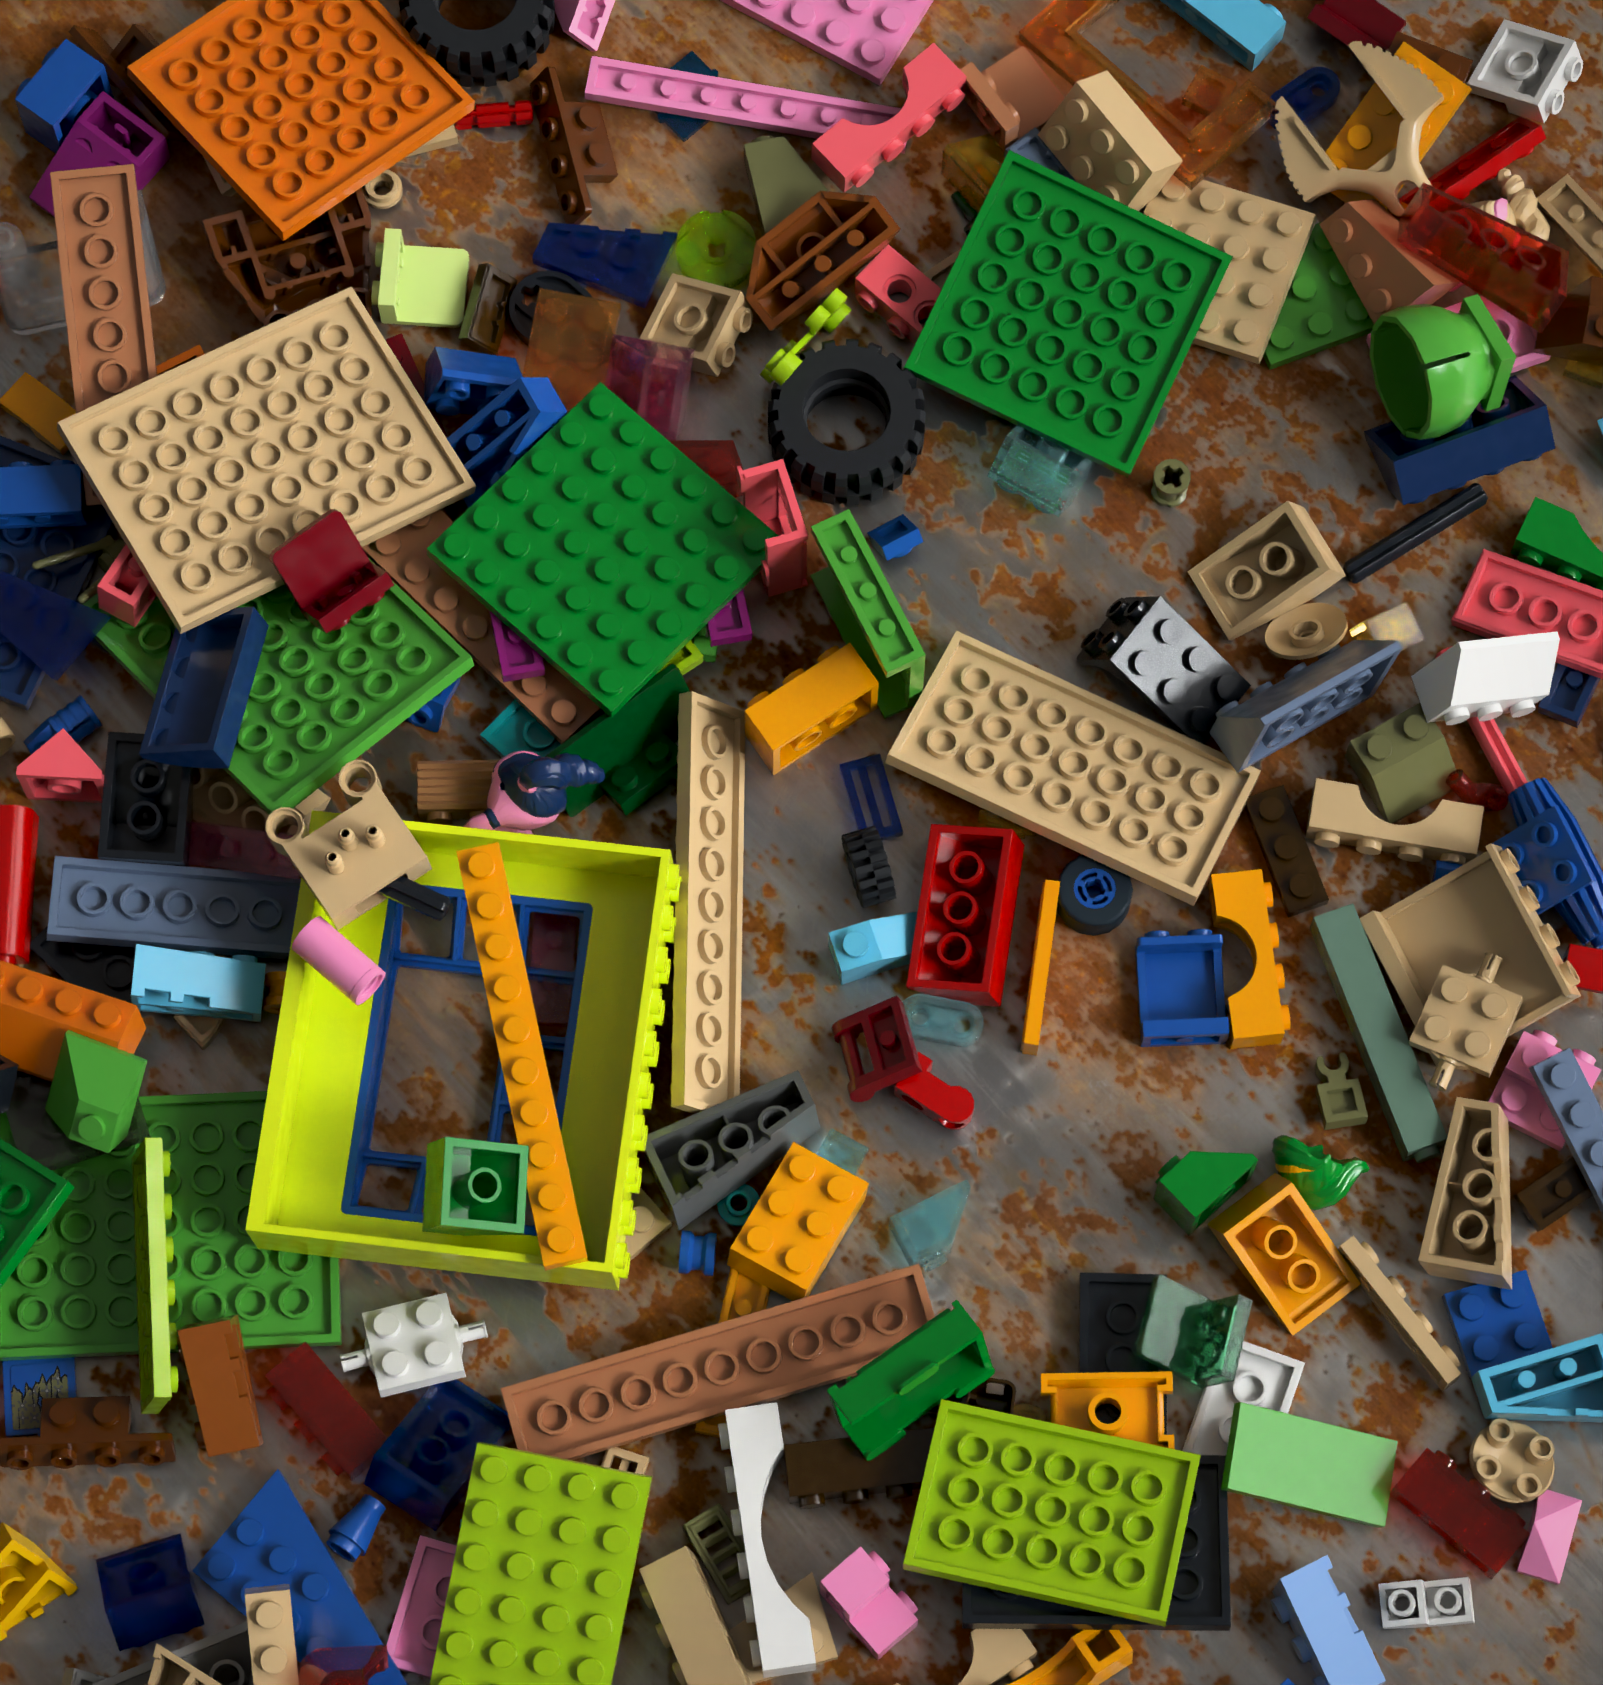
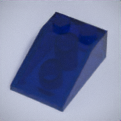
[363,1379,511,1531]

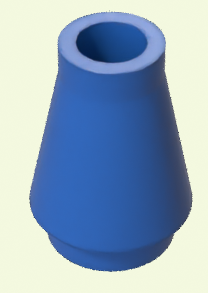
[326,1494,386,1562]

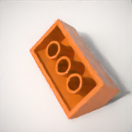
[0,960,146,1082]

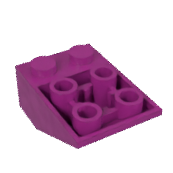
[29,91,171,218]

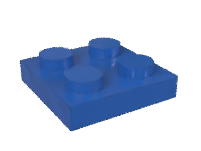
[1442,1270,1553,1379]

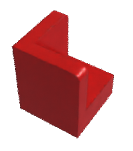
[1563,944,1603,994]

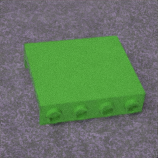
[810,509,926,720]

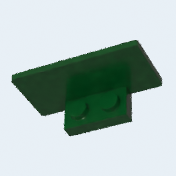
[545,664,690,817]

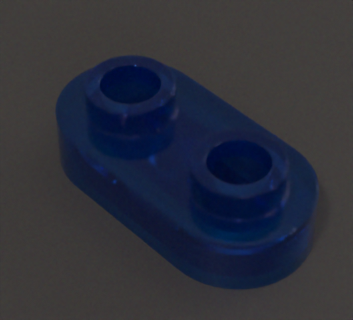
[1266,67,1340,129]

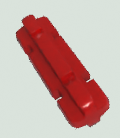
[454,100,533,130]

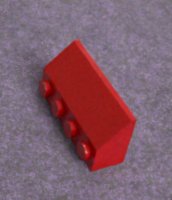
[906,824,1025,1007]

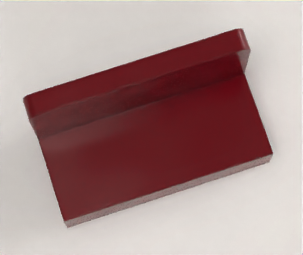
[1307,0,1406,52]

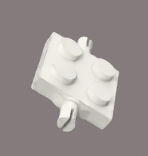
[340,1293,488,1398]

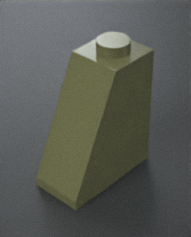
[744,136,828,236]

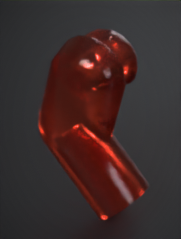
[1446,769,1509,811]

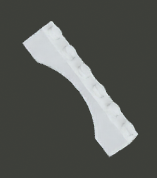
[718,1402,816,1678]

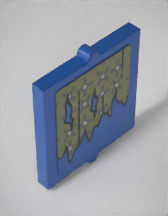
[2,1358,77,1438]

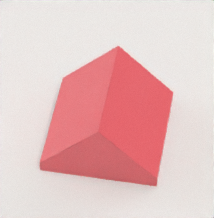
[16,728,104,803]

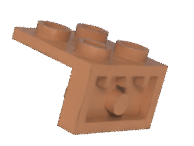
[960,46,1064,152]

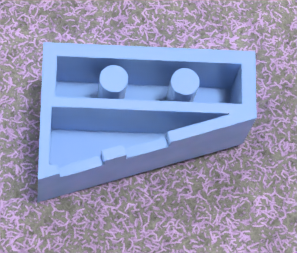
[1270,1555,1386,1685]

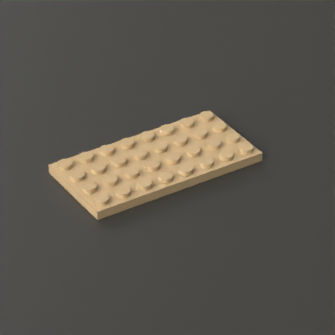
[885,631,1261,906]

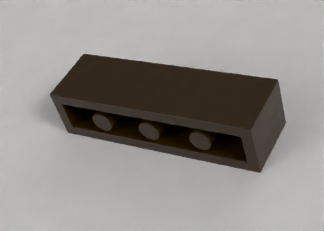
[784,1427,935,1509]

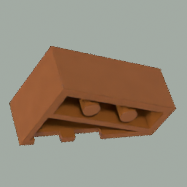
[177,1314,264,1457]

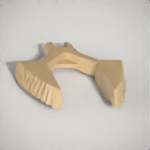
[1275,41,1444,217]

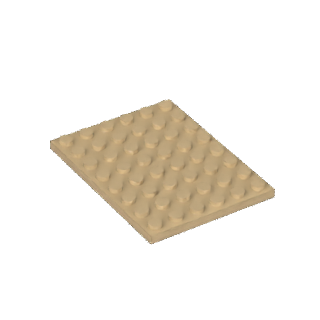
[57,286,476,634]

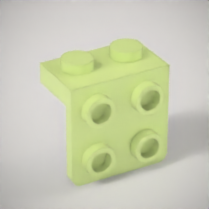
[371,228,469,328]

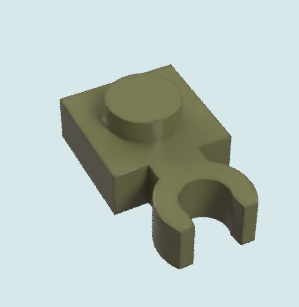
[1315,1053,1368,1130]

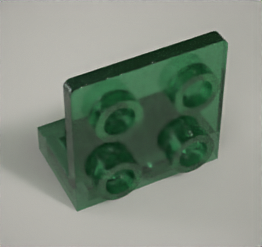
[1136,1275,1253,1388]

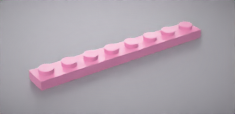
[585,56,907,154]

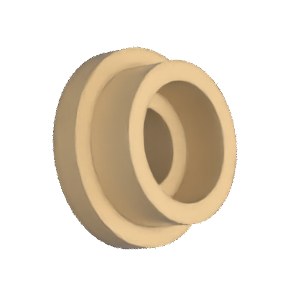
[362,170,403,209]

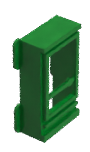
[826,1300,995,1461]

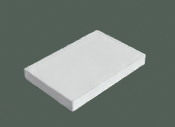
[1182,1334,1305,1456]

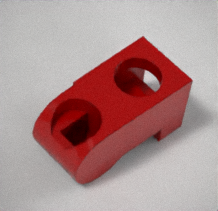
[894,1051,974,1130]

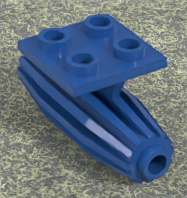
[1492,777,1603,949]

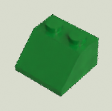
[422,1137,529,1236]
[1153,1151,1258,1236]

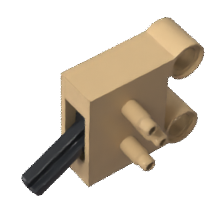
[265,760,451,931]

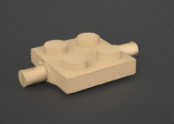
[1409,952,1523,1091]

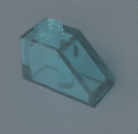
[889,1179,971,1272]

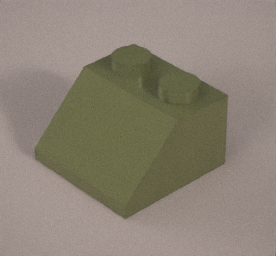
[1345,703,1461,824]

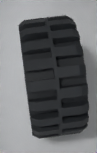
[399,0,555,87]
[768,339,926,506]

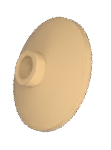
[1265,603,1348,660]

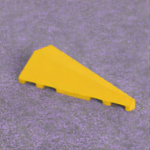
[0,1522,78,1641]

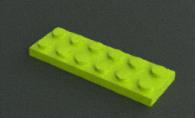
[132,1137,179,1414]

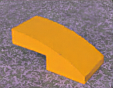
[0,372,76,455]

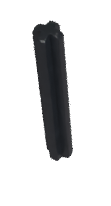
[1343,483,1488,584]

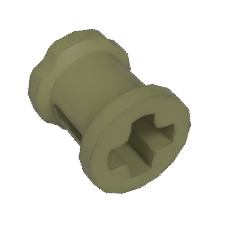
[1151,459,1191,508]

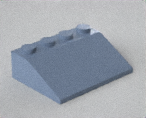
[1209,640,1403,773]

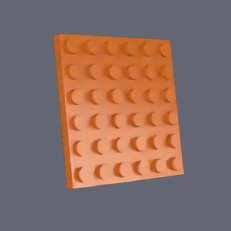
[127,0,475,241]

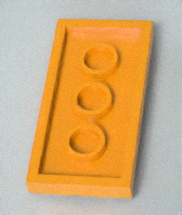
[1326,42,1472,210]

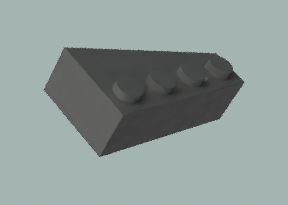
[643,1070,821,1231]

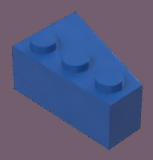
[447,377,568,508]

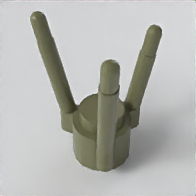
[32,535,126,609]

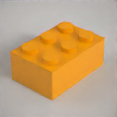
[745,643,879,776]
[727,1142,869,1301]

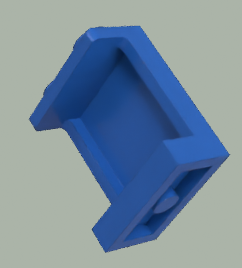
[1135,929,1229,1047]

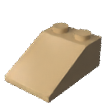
[1187,501,1346,641]

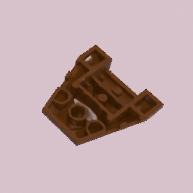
[201,187,372,327]

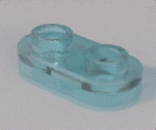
[903,994,984,1047]

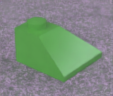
[45,1030,148,1153]

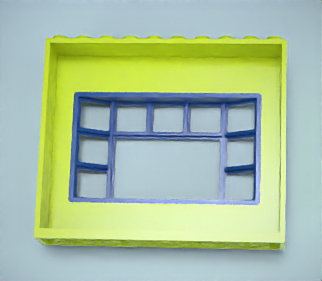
[245,810,682,1291]

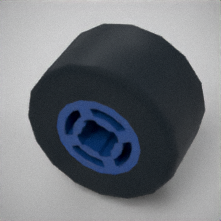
[1057,855,1133,936]

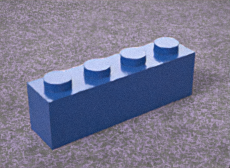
[0,460,87,529]

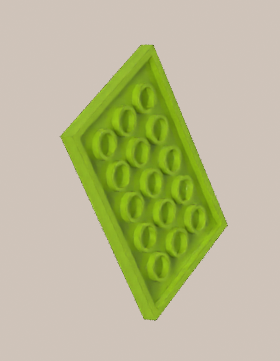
[903,1399,1201,1627]
[429,1442,653,1685]

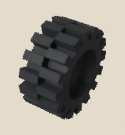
[841,826,896,908]

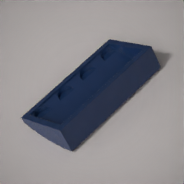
[139,606,269,769]

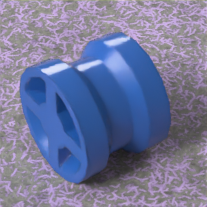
[678,1230,717,1276]

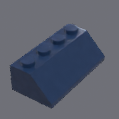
[1364,375,1556,505]

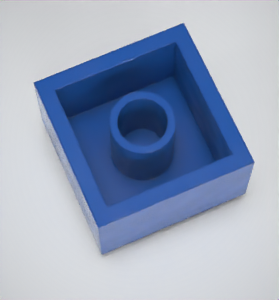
[14,39,114,154]

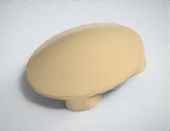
[1469,1418,1555,1504]

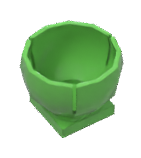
[1370,294,1516,440]

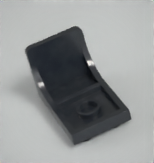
[1077,596,1251,745]

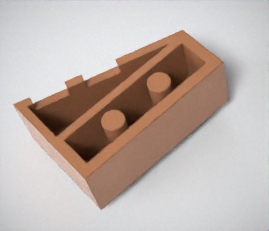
[1319,199,1462,324]

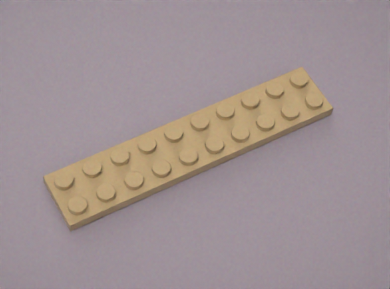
[670,691,745,1114]

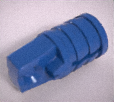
[23,695,103,754]

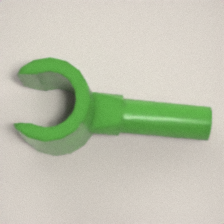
[694,625,718,663]

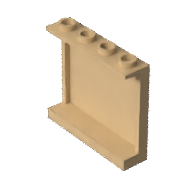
[1359,843,1581,1067]

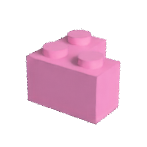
[820,1546,918,1660]

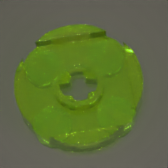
[676,210,756,288]

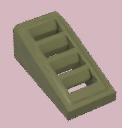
[682,1503,751,1605]

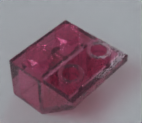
[605,334,695,442]

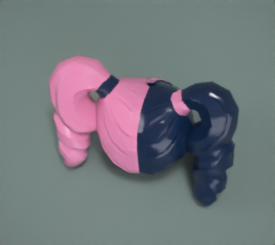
[463,751,605,834]

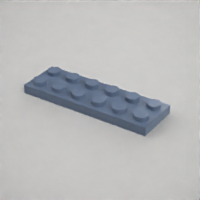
[47,856,301,960]

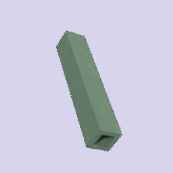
[1310,903,1447,1163]

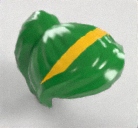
[1272,1135,1370,1211]

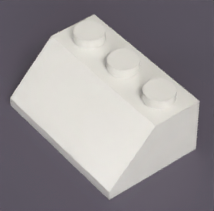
[1411,631,1560,725]

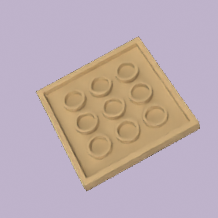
[1143,171,1316,364]

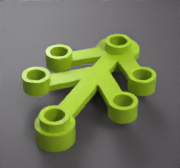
[759,288,852,386]

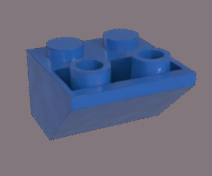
[424,347,523,416]

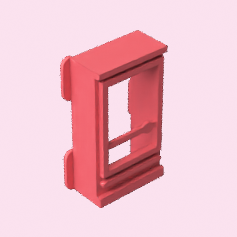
[736,459,808,597]

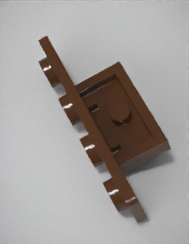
[69,24,187,142]
[530,67,618,229]
[0,1396,176,1470]

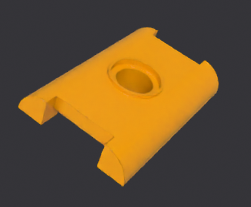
[1041,1371,1175,1449]

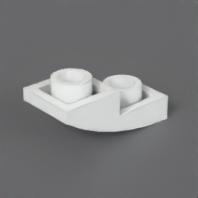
[1378,1577,1475,1629]

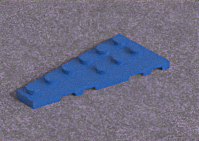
[192,1469,408,1685]

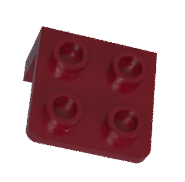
[270,509,394,634]

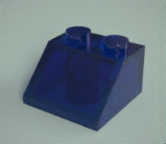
[96,1533,205,1651]

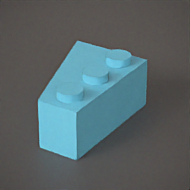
[131,944,266,1022]
[1471,1333,1603,1423]

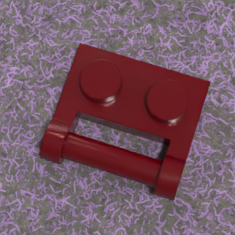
[831,995,922,1102]

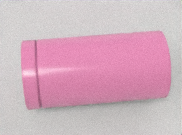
[292,916,386,1005]

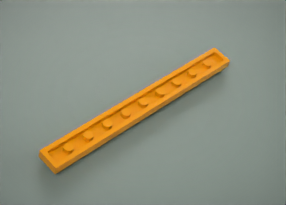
[456,842,588,1271]

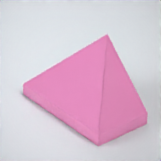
[554,0,615,52]
[1516,1490,1582,1585]

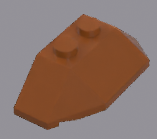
[745,191,901,332]

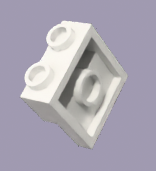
[1467,19,1583,123]

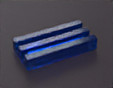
[839,753,903,841]

